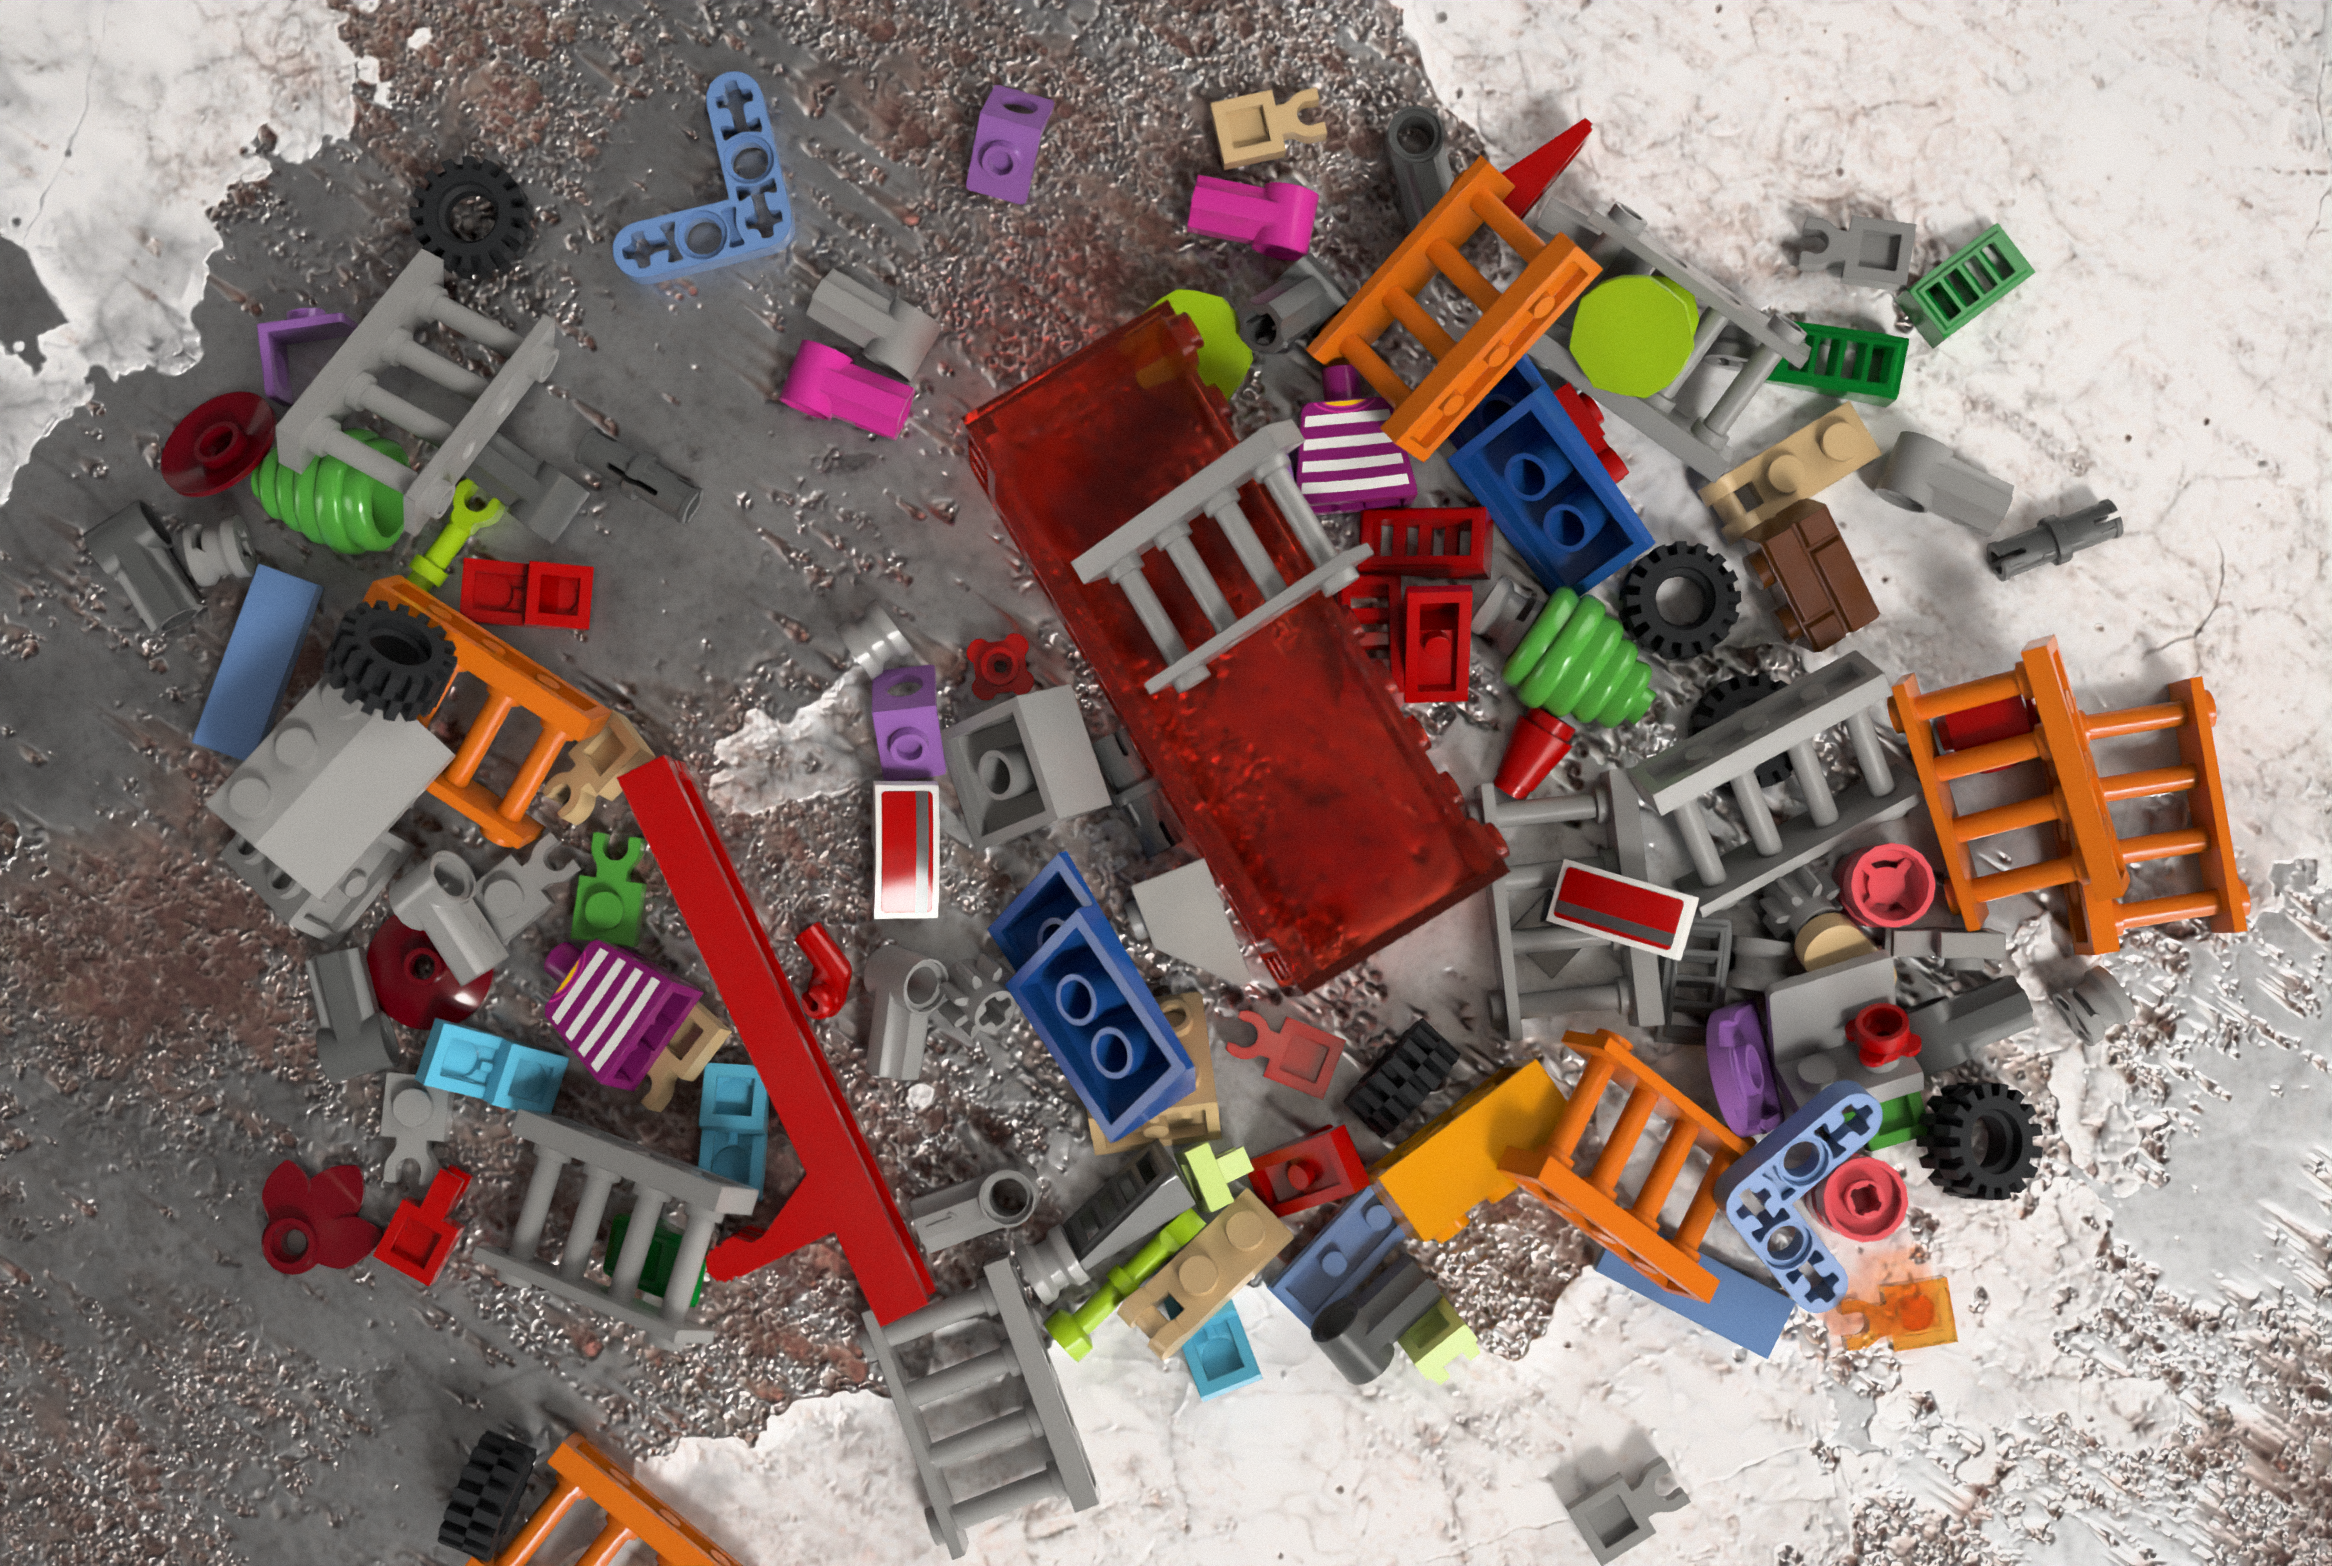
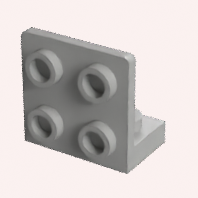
[221,828,416,947]
[1765,949,1924,1114]

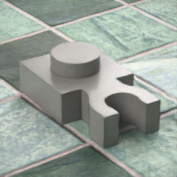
[1797,215,1917,292]
[472,831,586,944]
[1882,927,2006,970]
[380,1071,455,1186]
[1564,1455,1691,1566]

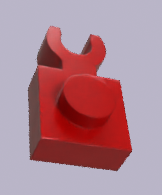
[1553,382,1629,484]
[1225,1010,1346,1100]

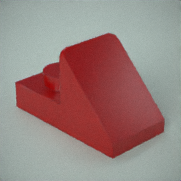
[1402,585,1473,703]
[1247,1124,1371,1218]

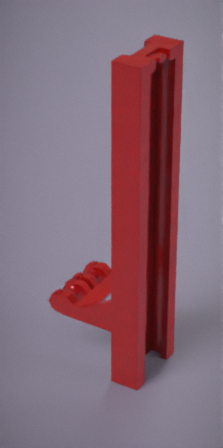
[617,755,939,1328]

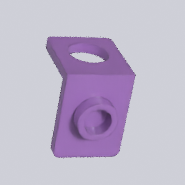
[966,85,1054,205]
[257,308,358,407]
[872,665,946,781]

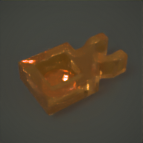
[1836,1275,1958,1352]

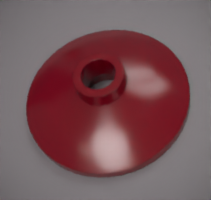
[160,391,277,497]
[367,914,495,1030]

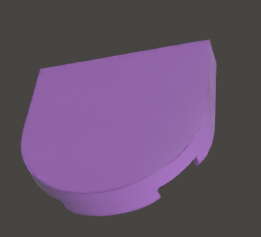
[1706,998,1785,1138]

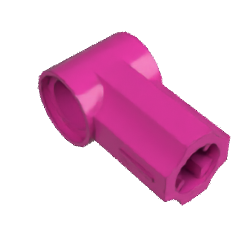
[1187,175,1319,261]
[778,339,915,441]

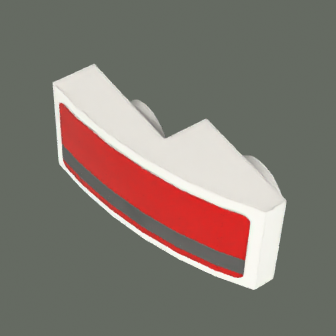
[871,781,940,919]
[1546,859,1699,961]

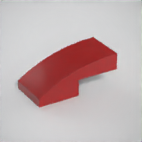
[459,557,594,631]

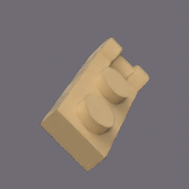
[1697,401,1882,546]
[1117,1187,1294,1361]

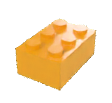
[1365,1059,1568,1244]

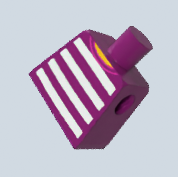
[1293,365,1418,516]
[544,938,704,1092]

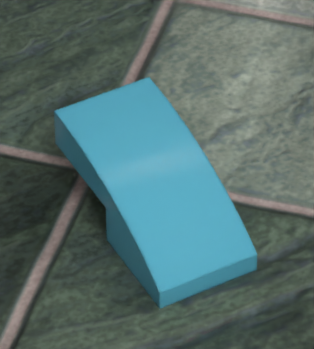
[415,1018,569,1113]
[698,1063,770,1202]
[1153,1271,1263,1402]

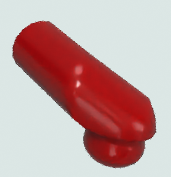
[794,921,853,1020]

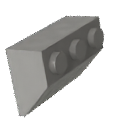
[204,673,456,903]

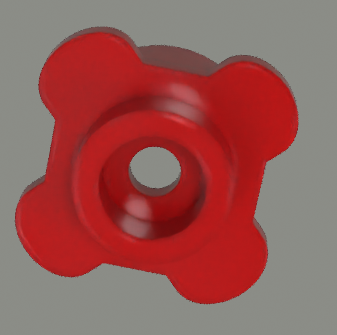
[966,633,1034,701]
[1845,1003,1922,1067]

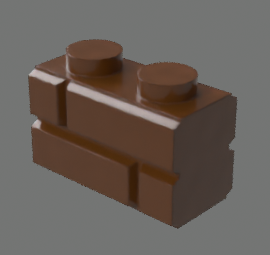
[1741,498,1880,653]

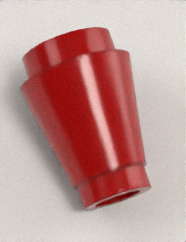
[1492,707,1576,800]

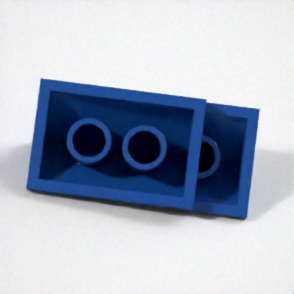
[1446,353,1656,597]
[987,851,1196,1143]

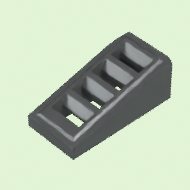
[1654,916,1733,1046]
[1063,1138,1196,1271]

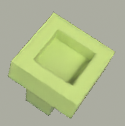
[1173,1142,1254,1213]
[1397,1292,1480,1385]

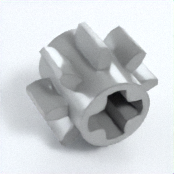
[1759,865,1843,942]
[938,953,1017,1038]

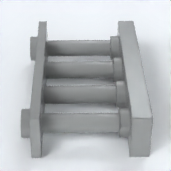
[1527,201,1811,483]
[275,248,559,536]
[1070,419,1374,695]
[1628,650,1926,918]
[1465,768,1665,1042]
[471,1109,760,1352]
[856,1251,1101,1560]

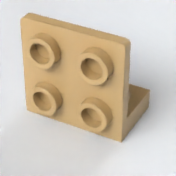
[1087,992,1222,1156]

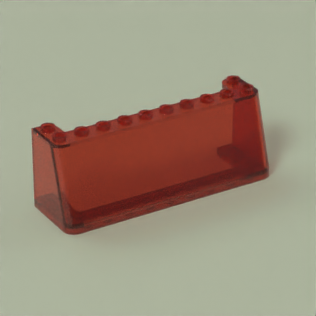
[960,299,1511,998]

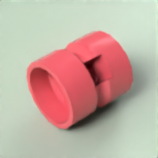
[1832,843,1936,928]
[1804,1153,1908,1243]

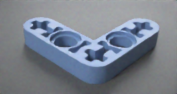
[613,71,796,285]
[1713,1080,1883,1314]

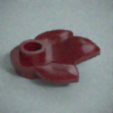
[261,1159,384,1275]

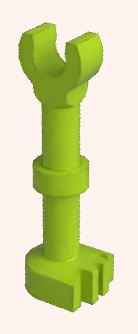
[407,478,505,593]
[1043,1208,1206,1363]

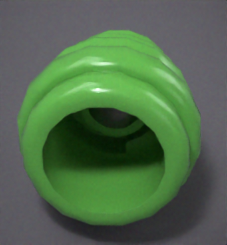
[251,427,411,555]
[1500,586,1657,729]

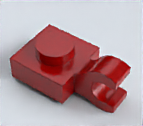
[373,1164,474,1287]

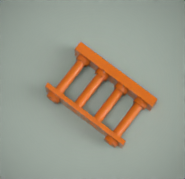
[1306,155,1603,463]
[361,574,613,849]
[1887,634,2130,932]
[2035,676,2251,955]
[1496,1028,1757,1304]
[465,1431,743,1566]

